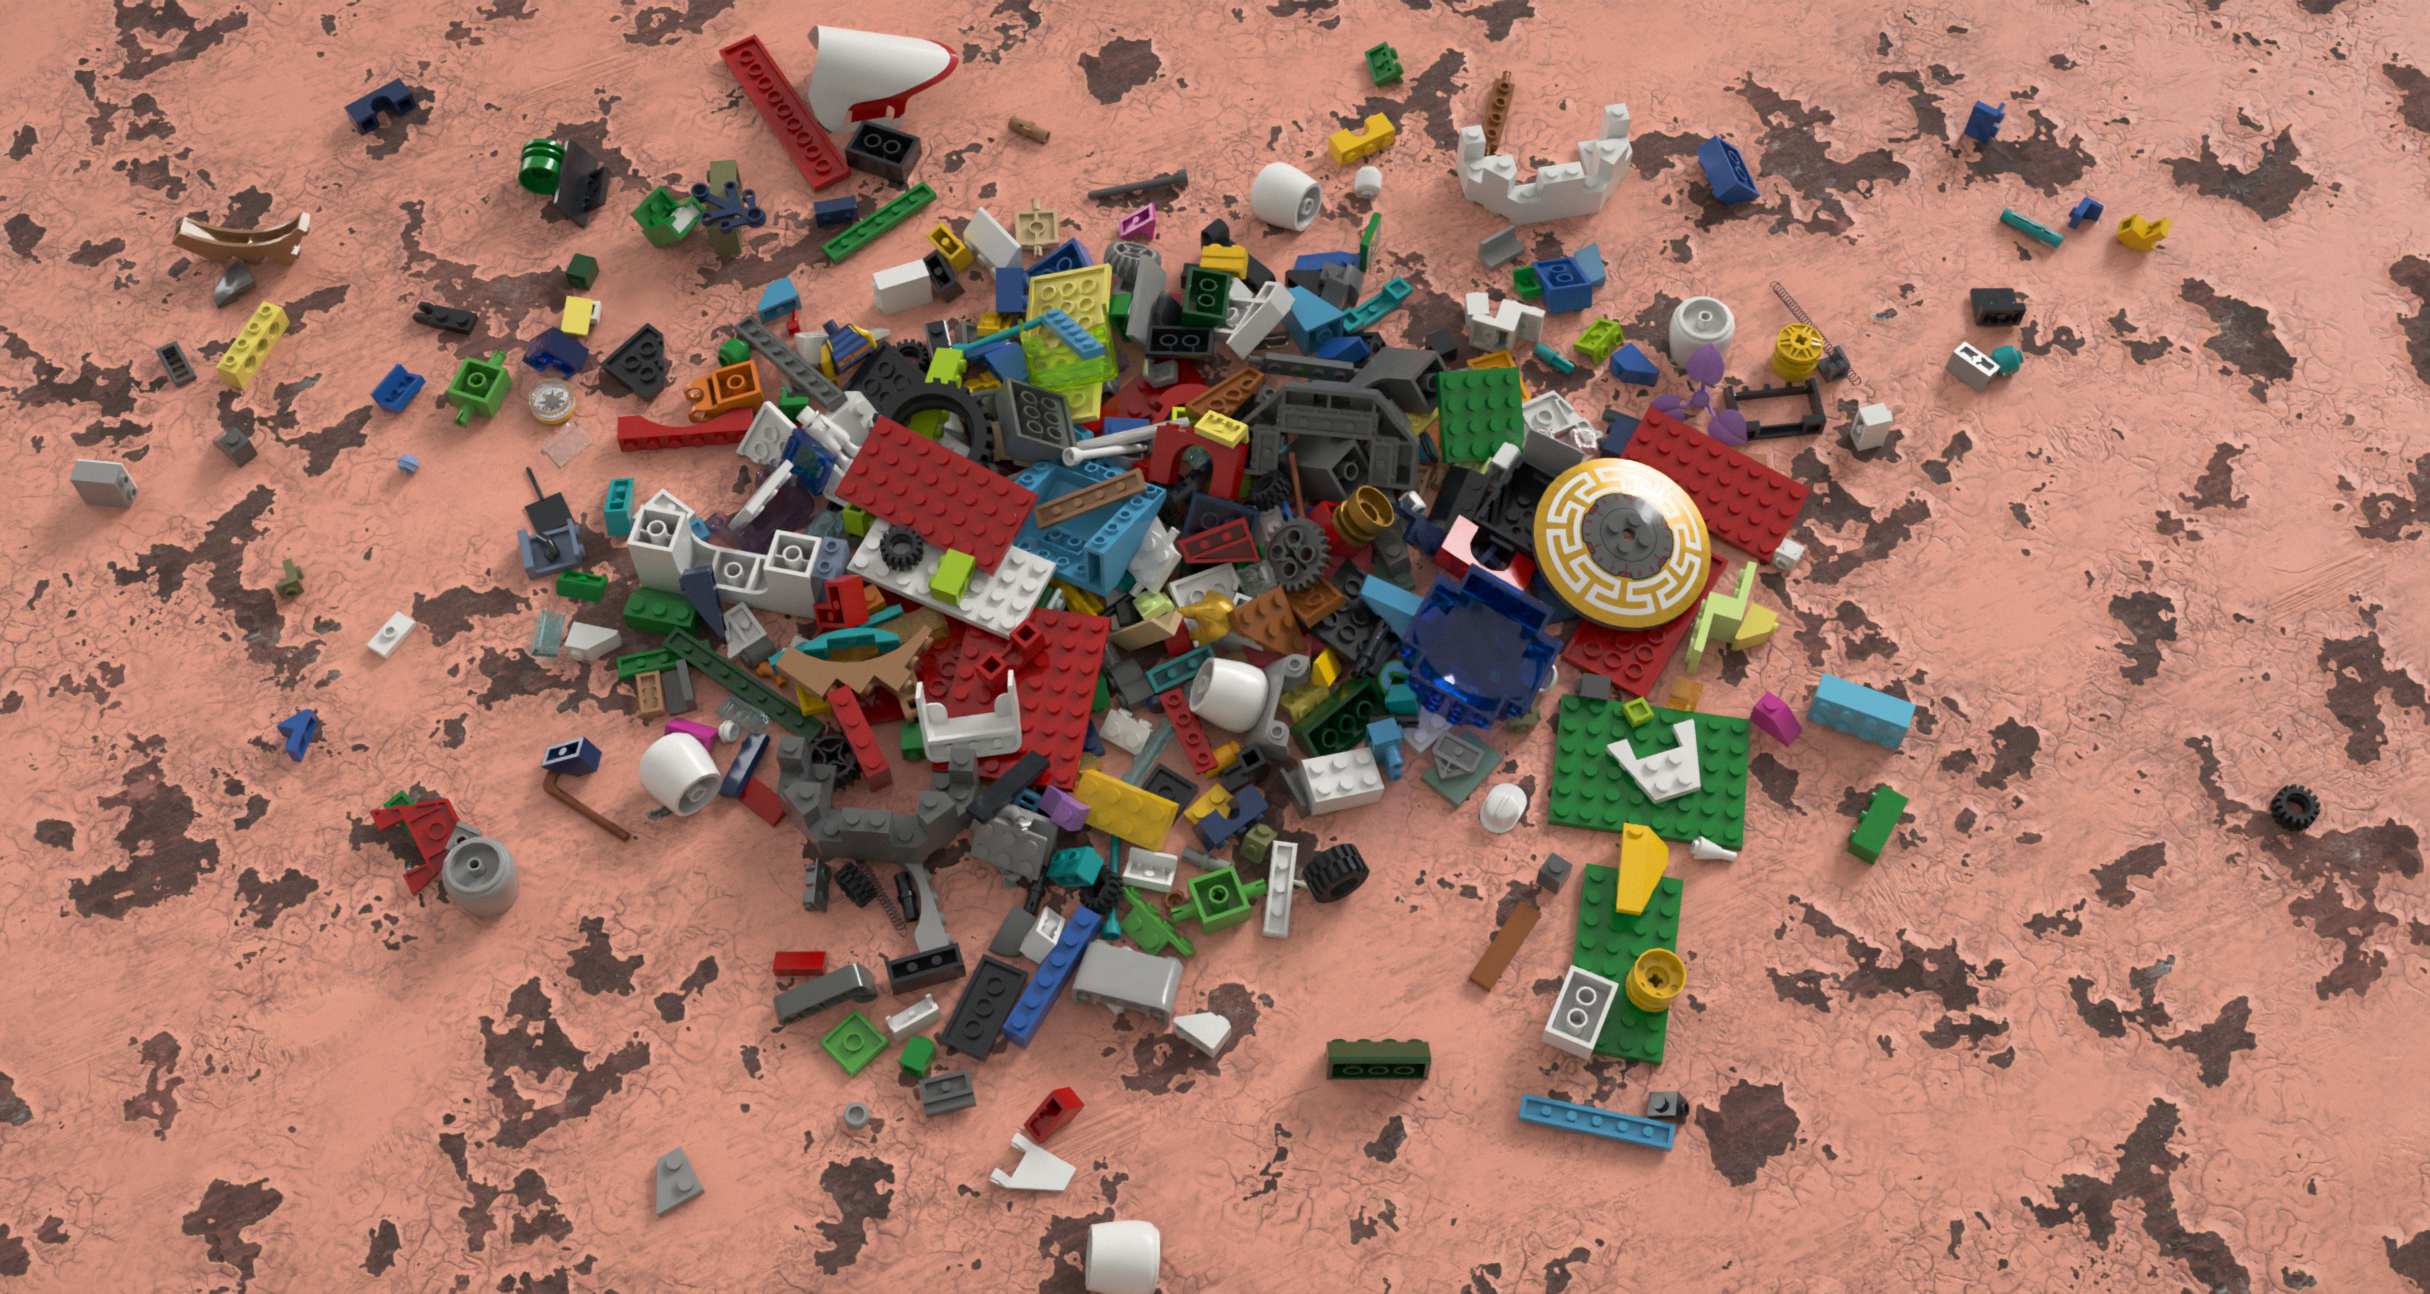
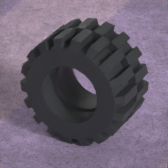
[1302,843,1370,903]

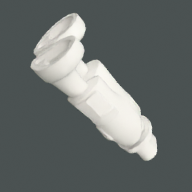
[796,405,861,474]

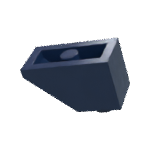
[542,737,602,777]

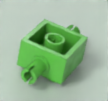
[446,350,513,428]
[1170,865,1268,935]

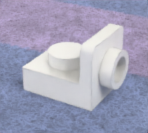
[1771,538,1805,572]

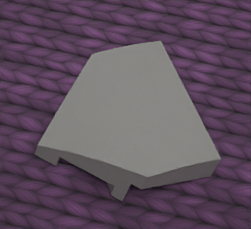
[1432,730,1486,780]

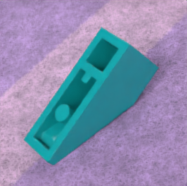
[604,478,634,537]

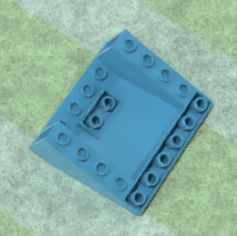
[1012,458,1166,597]

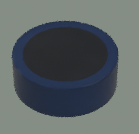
[1147,694,1165,714]

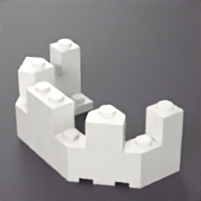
[1456,103,1633,225]

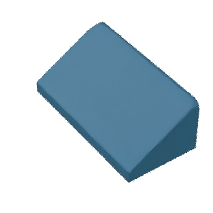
[1574,243,1606,287]

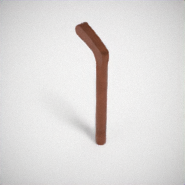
[1287,452,1312,559]
[543,770,630,842]

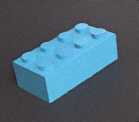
[1806,673,1916,750]

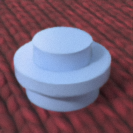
[397,454,420,473]

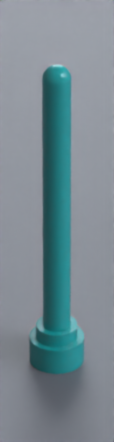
[952,317,1043,359]
[1101,834,1121,941]

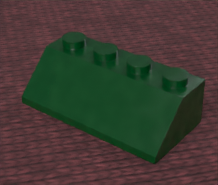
[1289,674,1391,759]
[1326,1039,1431,1080]

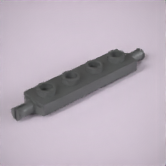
[1248,352,1362,383]

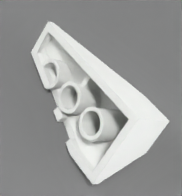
[794,328,890,368]

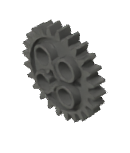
[1260,516,1332,593]

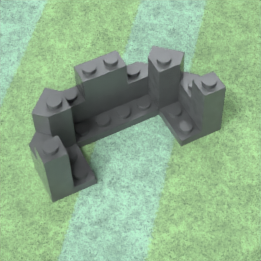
[1240,380,1420,490]
[776,735,981,864]

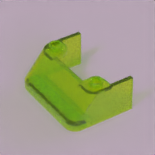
[1018,303,1119,391]

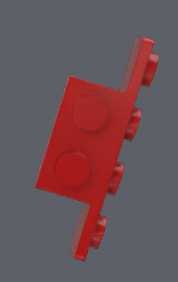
[1159,688,1218,775]

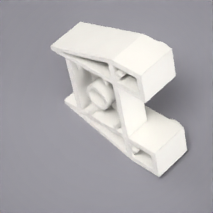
[1214,277,1295,360]

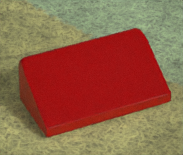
[738,776,787,828]
[773,951,826,976]

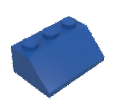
[1696,135,1760,204]

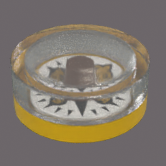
[528,378,576,424]

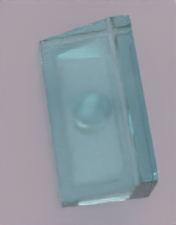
[530,609,565,657]

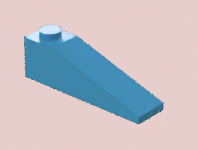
[1358,574,1454,661]

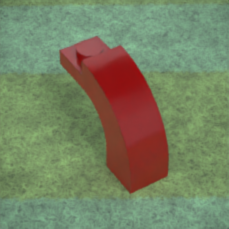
[1149,383,1211,425]

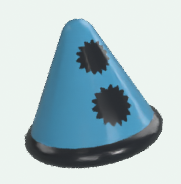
[1418,430,1439,464]

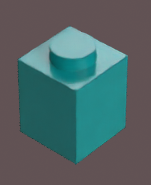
[1385,683,1423,716]

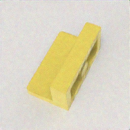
[560,296,593,345]

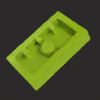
[1573,317,1624,366]

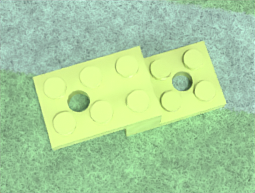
[1684,561,1757,675]

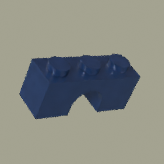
[344,78,417,136]
[1191,783,1269,852]

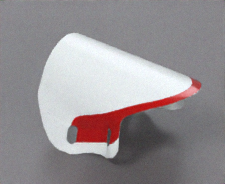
[807,25,959,133]

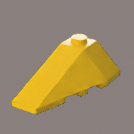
[1616,823,1669,916]

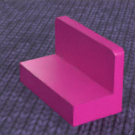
[664,718,719,755]

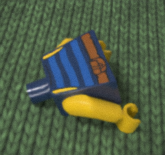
[820,319,877,386]

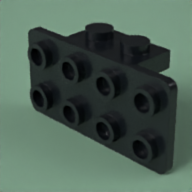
[554,139,611,228]

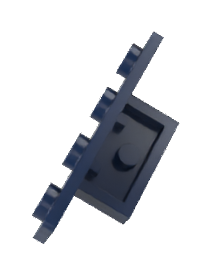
[1390,501,1446,560]

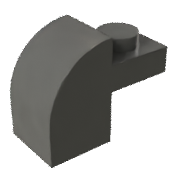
[1318,261,1364,306]

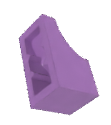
[1038,785,1091,831]

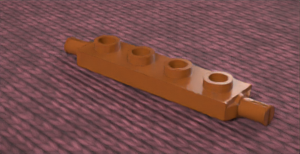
[1482,70,1515,157]

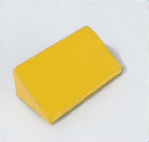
[1312,647,1342,687]

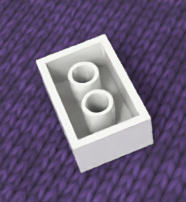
[1298,747,1385,815]
[1541,965,1619,1060]

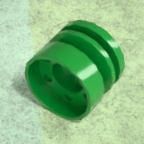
[518,139,564,195]

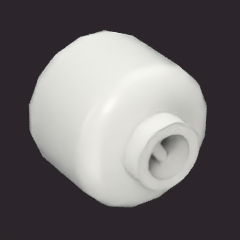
[1354,166,1382,199]

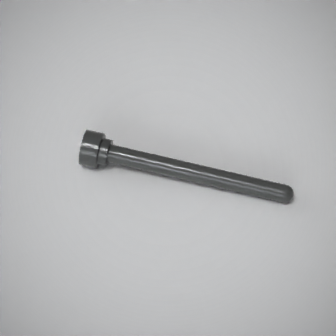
[1088,169,1188,199]

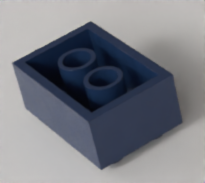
[1180,490,1261,539]

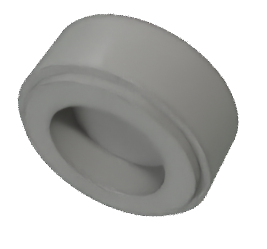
[844,1102,870,1129]

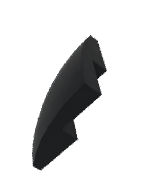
[1154,291,1182,326]

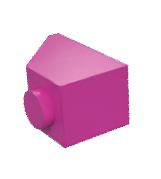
[1750,691,1802,747]

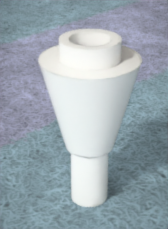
[1690,836,1737,862]

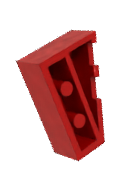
[1178,517,1260,563]

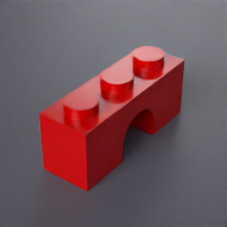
[974,618,1046,693]

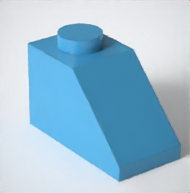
[757,277,802,324]

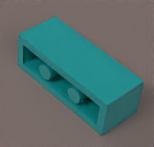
[1144,643,1216,695]

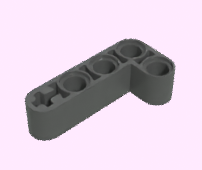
[773,964,878,1025]

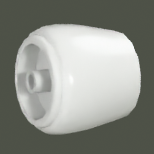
[1250,162,1323,231]
[1669,296,1735,370]
[1189,657,1269,733]
[638,733,723,816]
[1085,1220,1160,1294]

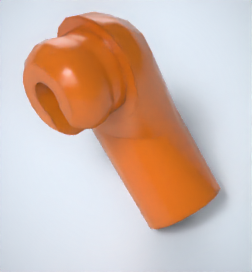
[756,661,789,688]

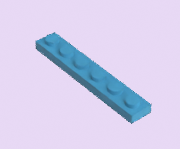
[1040,309,1106,361]
[1518,1093,1676,1152]

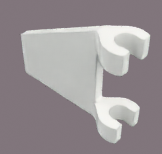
[990,1132,1076,1192]

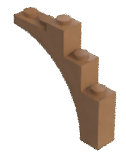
[172,211,311,266]
[775,625,934,703]

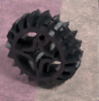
[807,730,862,793]

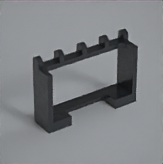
[1723,377,1827,441]

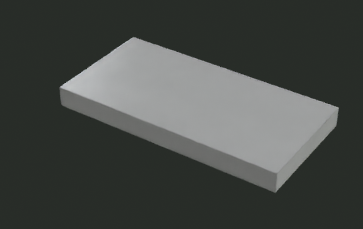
[1126,254,1167,352]

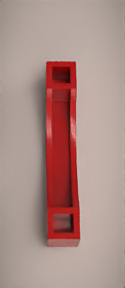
[617,407,755,452]

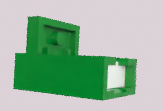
[630,185,707,247]

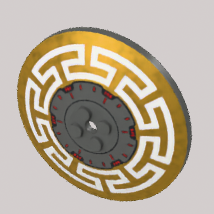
[1531,458,1711,631]

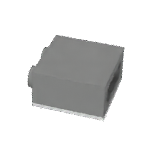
[70,459,138,508]

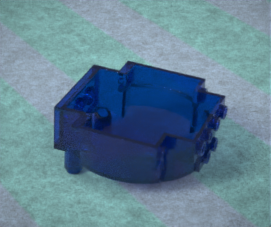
[1396,563,1564,731]

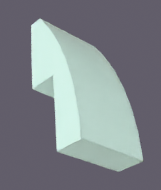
[1045,589,1066,611]

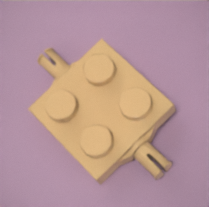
[1015,197,1059,260]

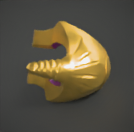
[1173,590,1236,648]

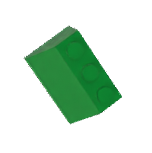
[623,587,703,638]

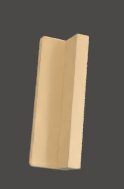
[1108,610,1183,652]

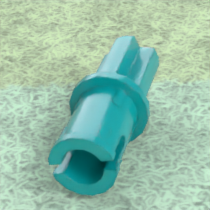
[1533,342,1575,375]

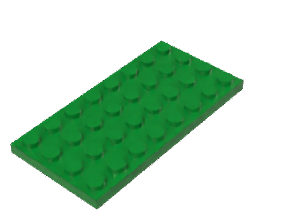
[1572,863,1684,1066]

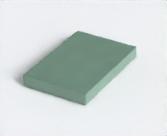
[1421,729,1504,808]

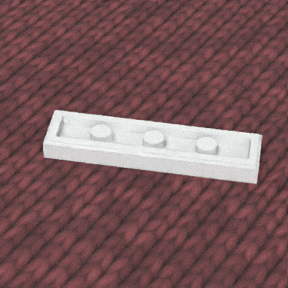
[1262,840,1298,939]

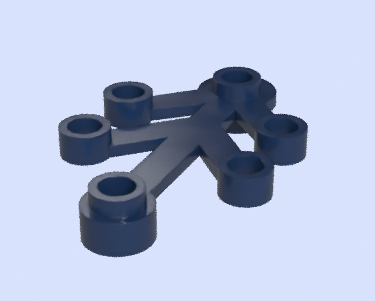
[691,181,766,234]

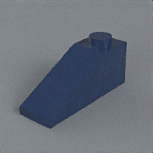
[679,565,726,638]

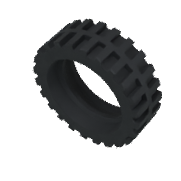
[869,377,995,470]

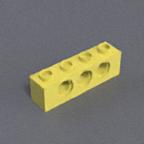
[216,301,290,389]

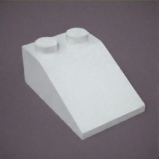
[807,391,878,467]

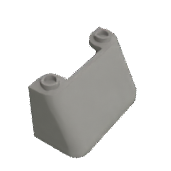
[1244,654,1311,762]
[1072,939,1184,1027]

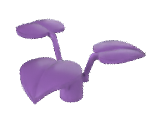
[1649,343,1747,446]

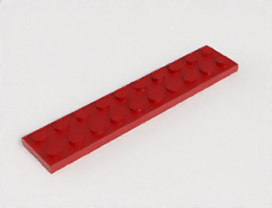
[719,34,852,193]

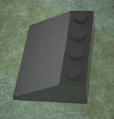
[994,377,1078,461]

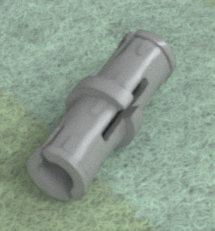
[1181,845,1232,872]

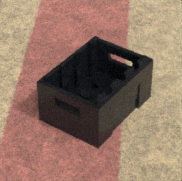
[1470,455,1558,565]

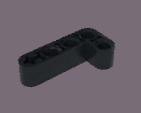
[1201,218,1276,295]

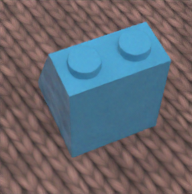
[1280,285,1344,357]

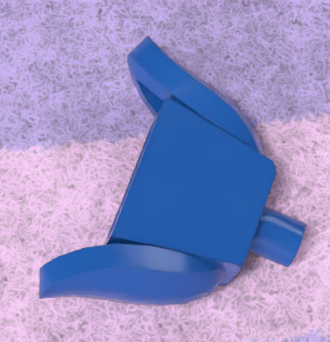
[964,342,1041,385]

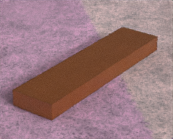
[1469,900,1542,992]

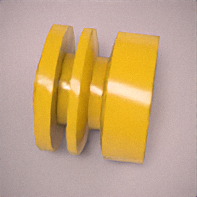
[1770,323,1824,382]
[1625,948,1687,1013]

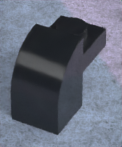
[1218,743,1270,794]

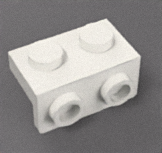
[1098,707,1157,756]
[1122,847,1178,893]

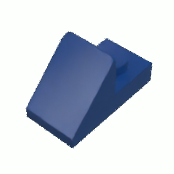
[276,709,318,762]

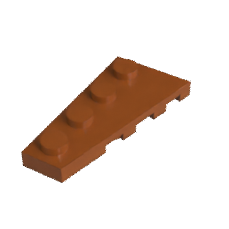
[1185,365,1265,421]

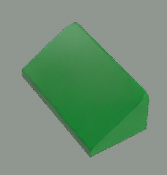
[556,570,609,603]

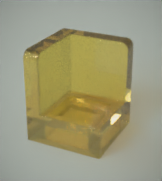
[1667,676,1704,712]

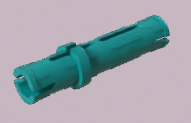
[1999,208,2064,248]

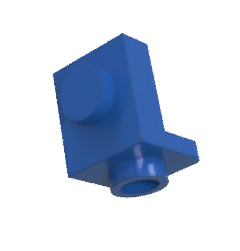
[2068,196,2104,230]

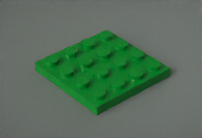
[1435,367,1525,463]

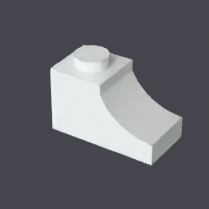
[1019,906,1066,964]

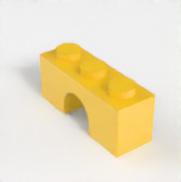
[1328,112,1395,166]

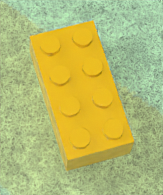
[1075,769,1180,852]

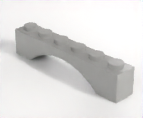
[892,861,954,953]

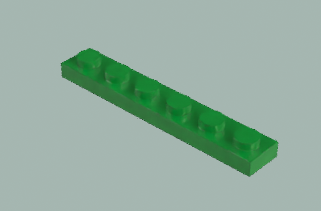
[821,181,937,265]

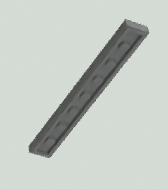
[733,315,848,412]

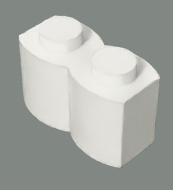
[1487,442,1521,489]

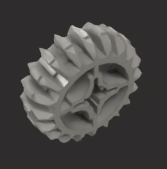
[1104,240,1162,280]

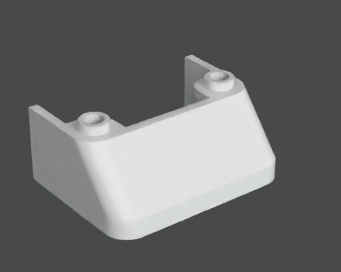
[915,670,1022,763]

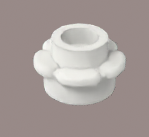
[718,720,740,743]

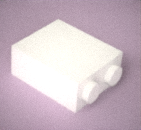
[871,259,933,316]

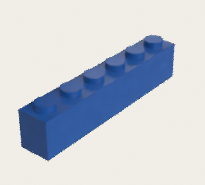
[1002,905,1102,1050]

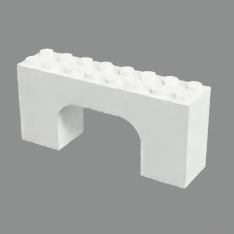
[627,505,823,619]

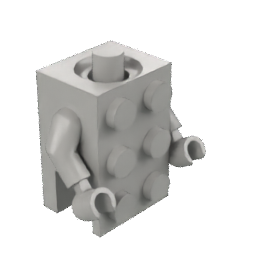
[970,803,1060,889]

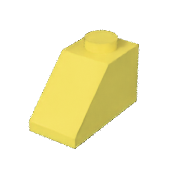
[1731,602,1779,651]

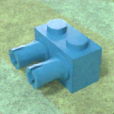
[1364,717,1404,782]

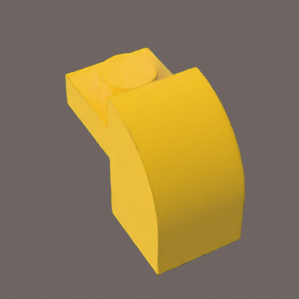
[2115,213,2171,252]

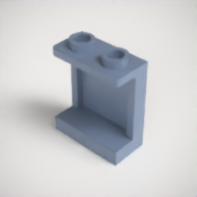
[517,518,586,580]
[811,536,852,602]

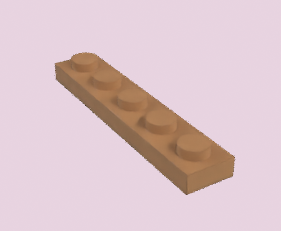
[1033,468,1147,531]

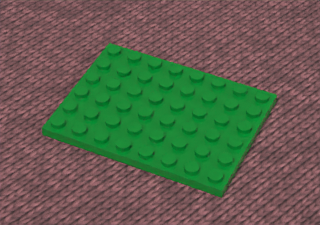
[1548,694,1751,851]

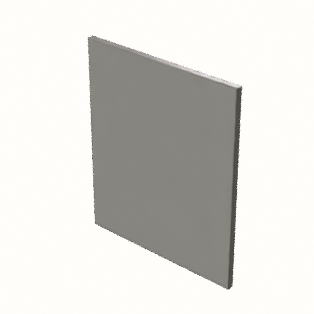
[1522,428,1584,483]

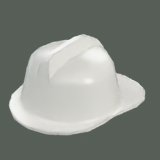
[1480,783,1527,834]

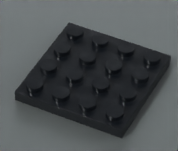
[1297,558,1401,679]

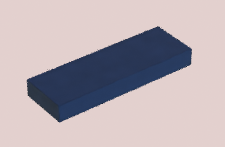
[718,733,771,798]

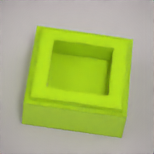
[1621,697,1655,728]

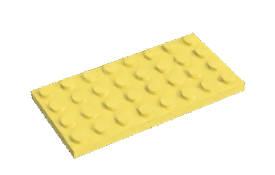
[1023,263,1112,424]

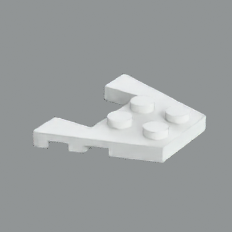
[1522,390,1604,449]
[1606,719,1701,804]

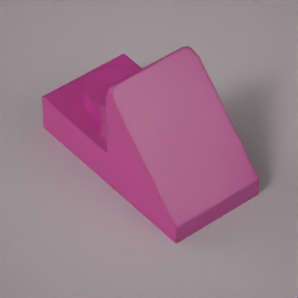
[1119,203,1156,241]

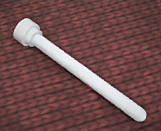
[1062,443,1148,466]

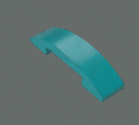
[1343,276,1413,334]
[803,628,901,660]

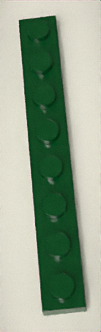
[662,626,826,744]

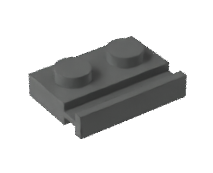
[918,1069,977,1118]

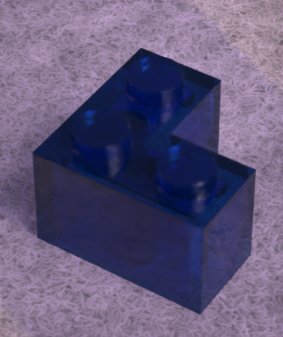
[522,327,589,377]

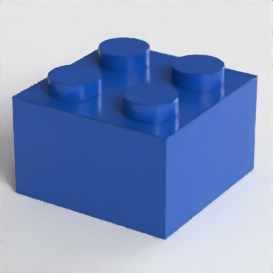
[996,268,1029,315]

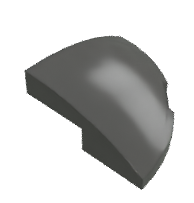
[214,260,257,309]
[989,905,1037,958]

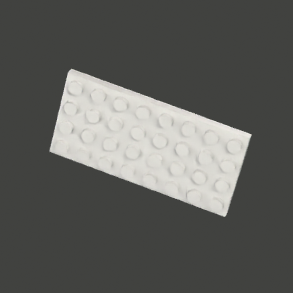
[846,518,1057,640]

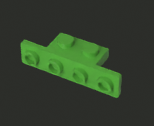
[1120,887,1197,957]

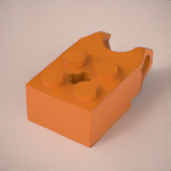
[683,359,766,423]

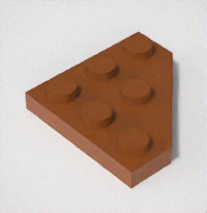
[1227,585,1309,658]

